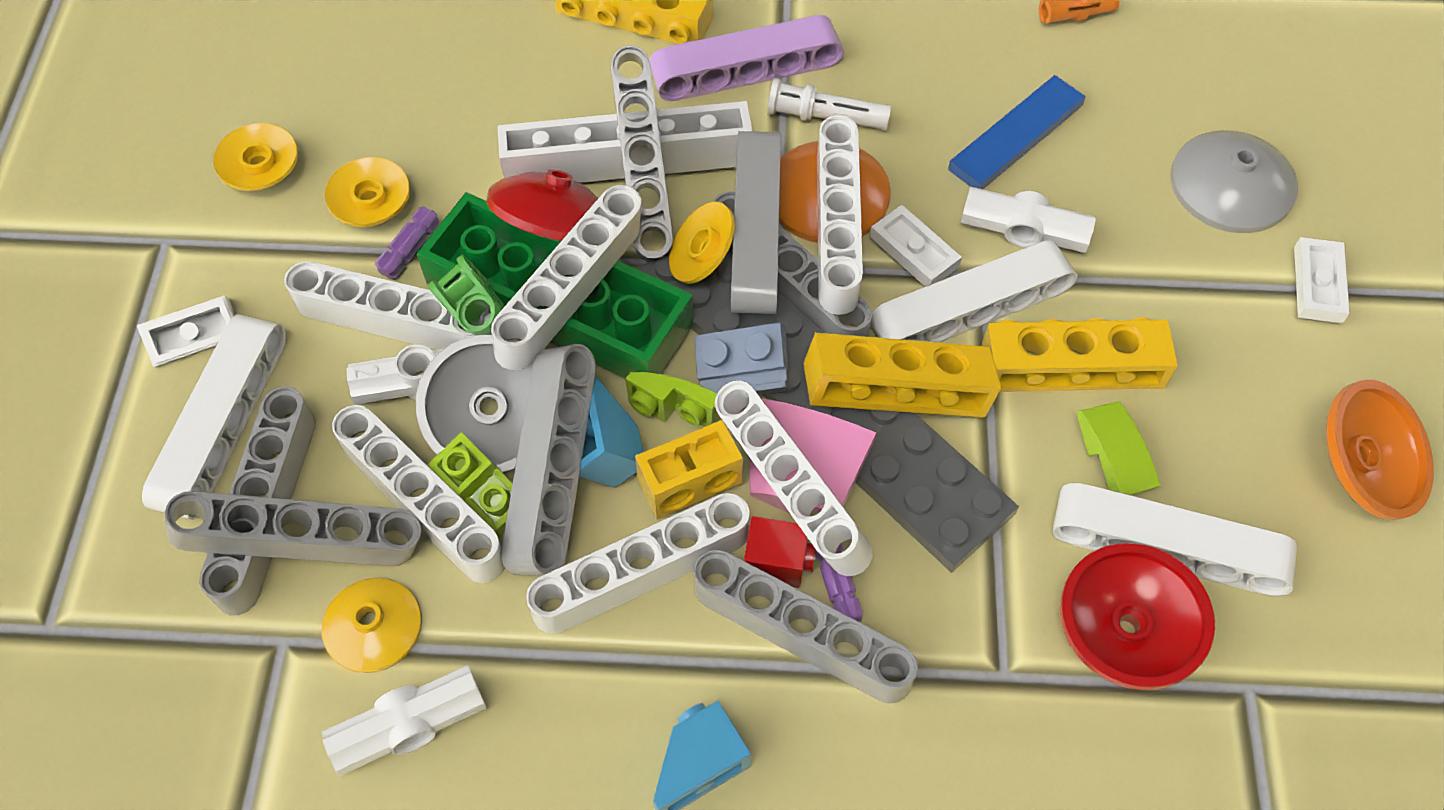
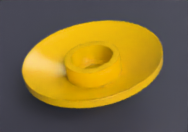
[213,123,298,191]
[324,157,410,227]
[669,202,735,284]
[322,578,422,673]

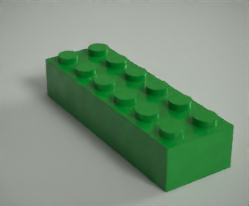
[416,192,694,378]

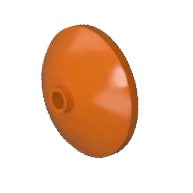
[779,141,891,243]
[1326,380,1434,520]

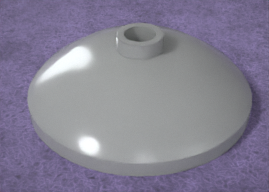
[1171,130,1298,233]
[416,335,533,472]

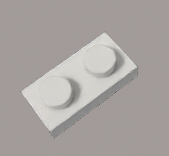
[870,205,962,287]
[1294,237,1350,323]

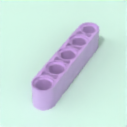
[649,15,844,101]

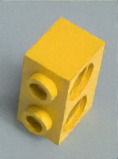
[635,420,743,519]

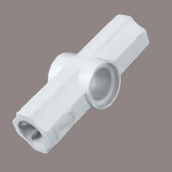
[961,187,1096,253]
[346,344,443,405]
[322,666,486,776]

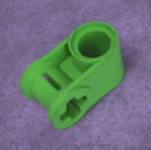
[427,254,505,335]

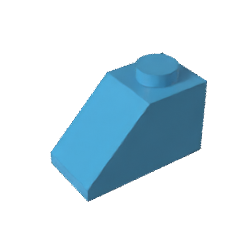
[579,376,643,488]
[653,701,751,810]

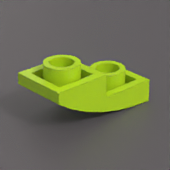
[625,372,722,427]
[1076,401,1161,495]
[427,432,513,537]

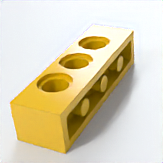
[555,0,714,44]
[981,317,1178,392]
[803,332,1001,418]

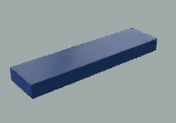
[948,75,1086,189]

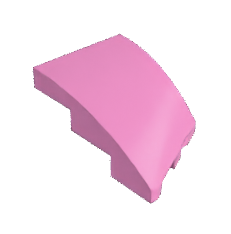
[749,398,876,514]

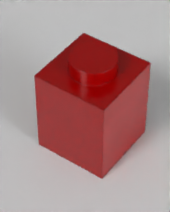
[744,516,816,588]

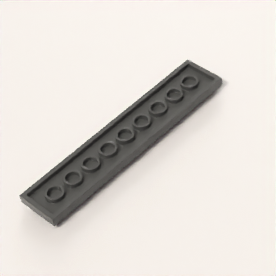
[638,248,1019,573]

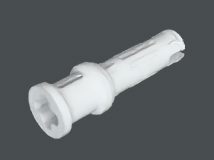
[767,78,891,131]

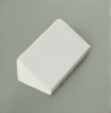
[137,295,235,367]

